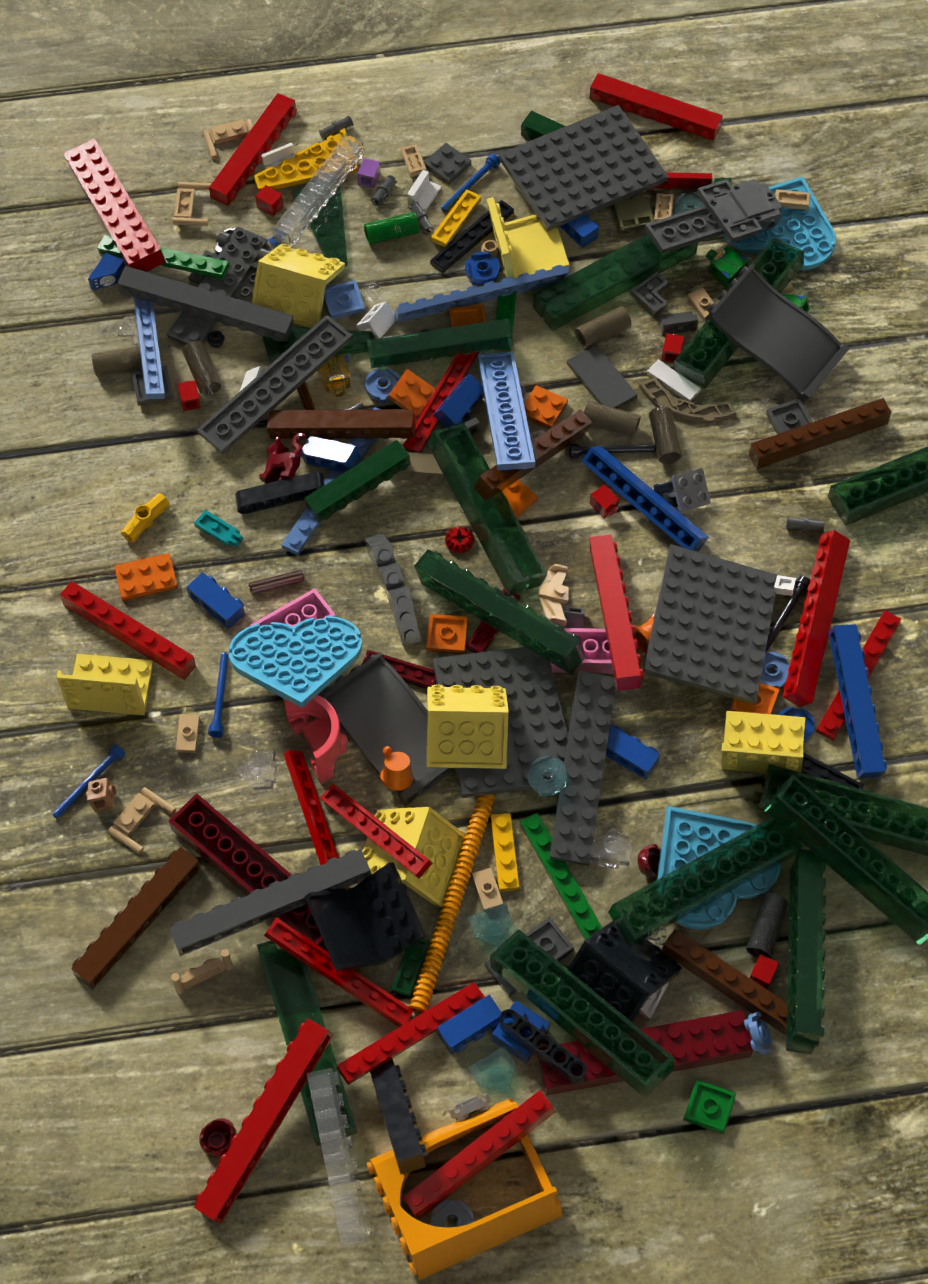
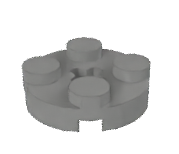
[449,1093,491,1121]

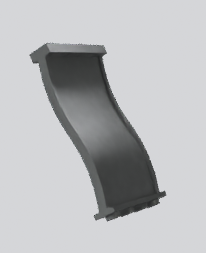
[705,263,850,404]
[319,652,456,806]

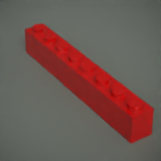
[589,73,723,141]
[209,93,297,206]
[60,581,196,680]
[402,1090,556,1219]

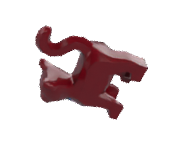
[259,433,307,484]

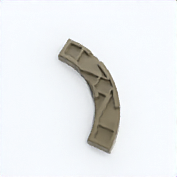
[639,377,737,423]

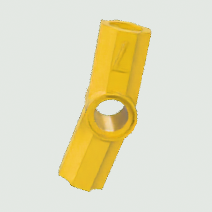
[121,493,170,542]

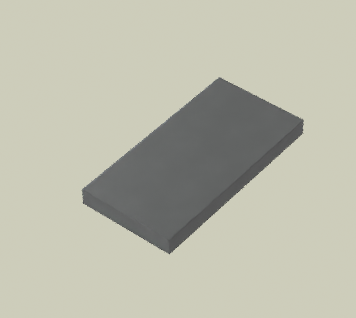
[567,344,637,409]
[484,917,575,997]

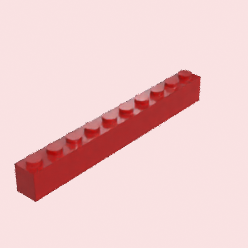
[783,530,850,707]
[589,534,644,691]
[194,1018,334,1224]

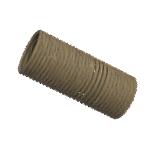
[575,306,632,349]
[182,341,222,396]
[92,346,142,376]
[584,401,641,437]
[649,406,682,464]

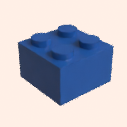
[492,1000,550,1064]

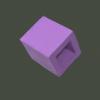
[357,158,381,188]

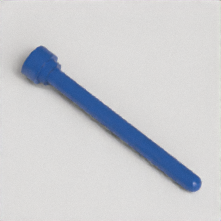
[441,153,501,212]
[208,652,229,738]
[53,744,126,819]

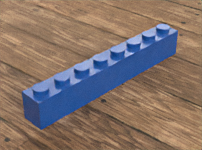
[582,446,709,552]
[829,624,887,779]

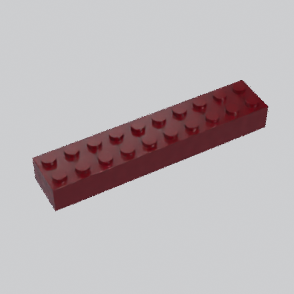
[168,793,326,949]
[538,1010,753,1096]

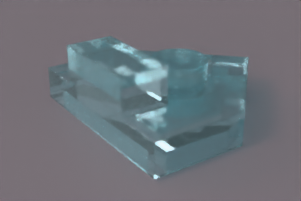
[467,903,513,949]
[468,1046,515,1094]

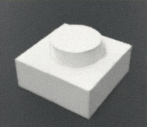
[774,575,796,596]

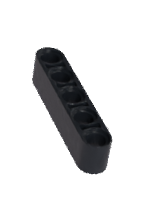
[235,472,325,514]
[499,1009,587,1085]

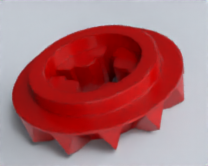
[445,525,475,553]

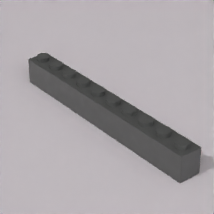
[117,266,294,342]
[169,849,371,956]

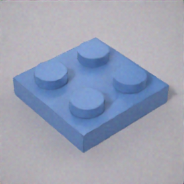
[324,280,365,319]

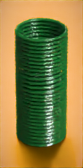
[364,212,419,245]

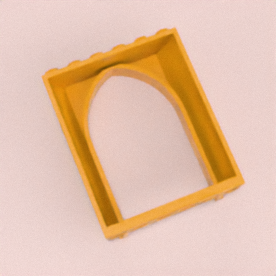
[366,1098,562,1280]

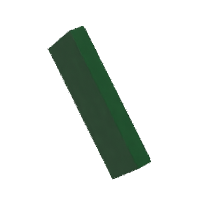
[391,938,431,999]

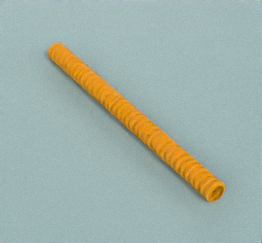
[409,794,495,1014]

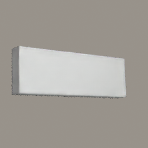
[647,359,701,402]

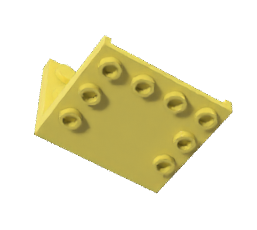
[487,197,570,279]
[252,244,345,328]
[56,654,154,715]
[426,685,509,769]
[721,711,805,776]
[357,807,466,907]

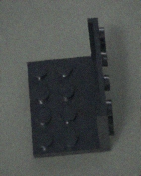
[305,862,426,972]
[557,916,682,1034]

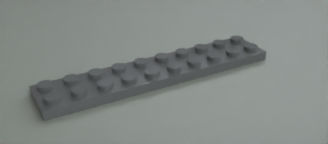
[197,315,353,454]
[549,671,616,866]

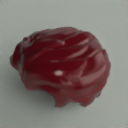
[638,844,661,879]
[199,1118,237,1158]

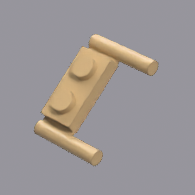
[203,119,253,159]
[173,182,212,226]
[108,787,176,854]
[171,949,233,994]

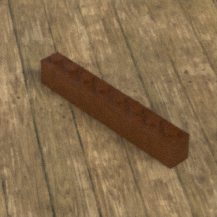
[749,398,892,469]
[267,409,416,439]
[473,410,592,501]
[71,847,201,990]
[662,929,815,1046]

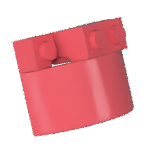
[283,695,348,783]

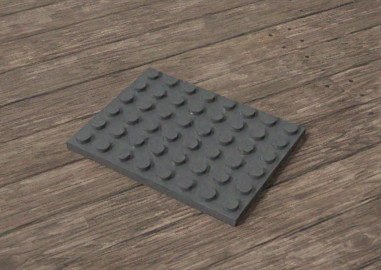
[498,105,669,231]
[643,544,777,705]
[432,644,568,798]

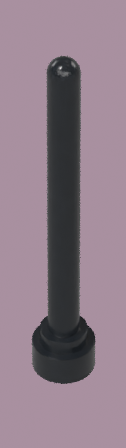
[569,443,656,458]
[765,575,810,652]

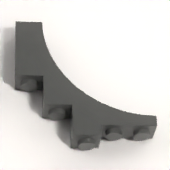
[365,534,422,647]

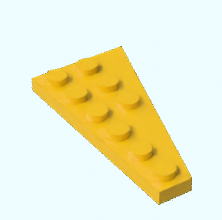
[254,128,358,193]

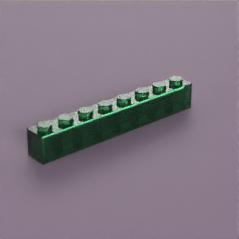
[367,318,512,368]

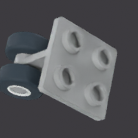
[653,468,711,512]

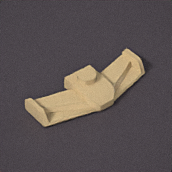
[538,564,569,627]

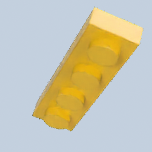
[431,189,481,247]
[491,813,519,892]

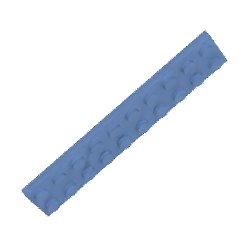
[394,265,569,323]
[478,352,535,470]

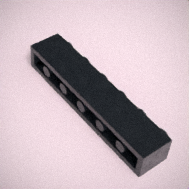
[370,1058,428,1175]

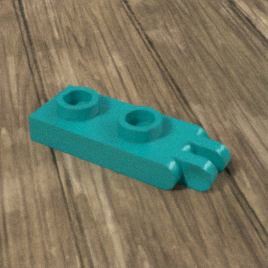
[194,510,244,547]

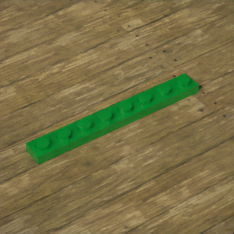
[97,235,230,279]
[520,813,602,940]

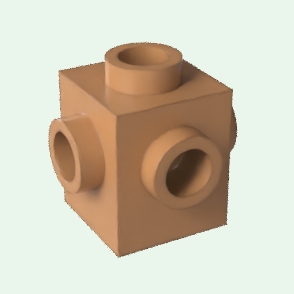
[86,778,117,812]

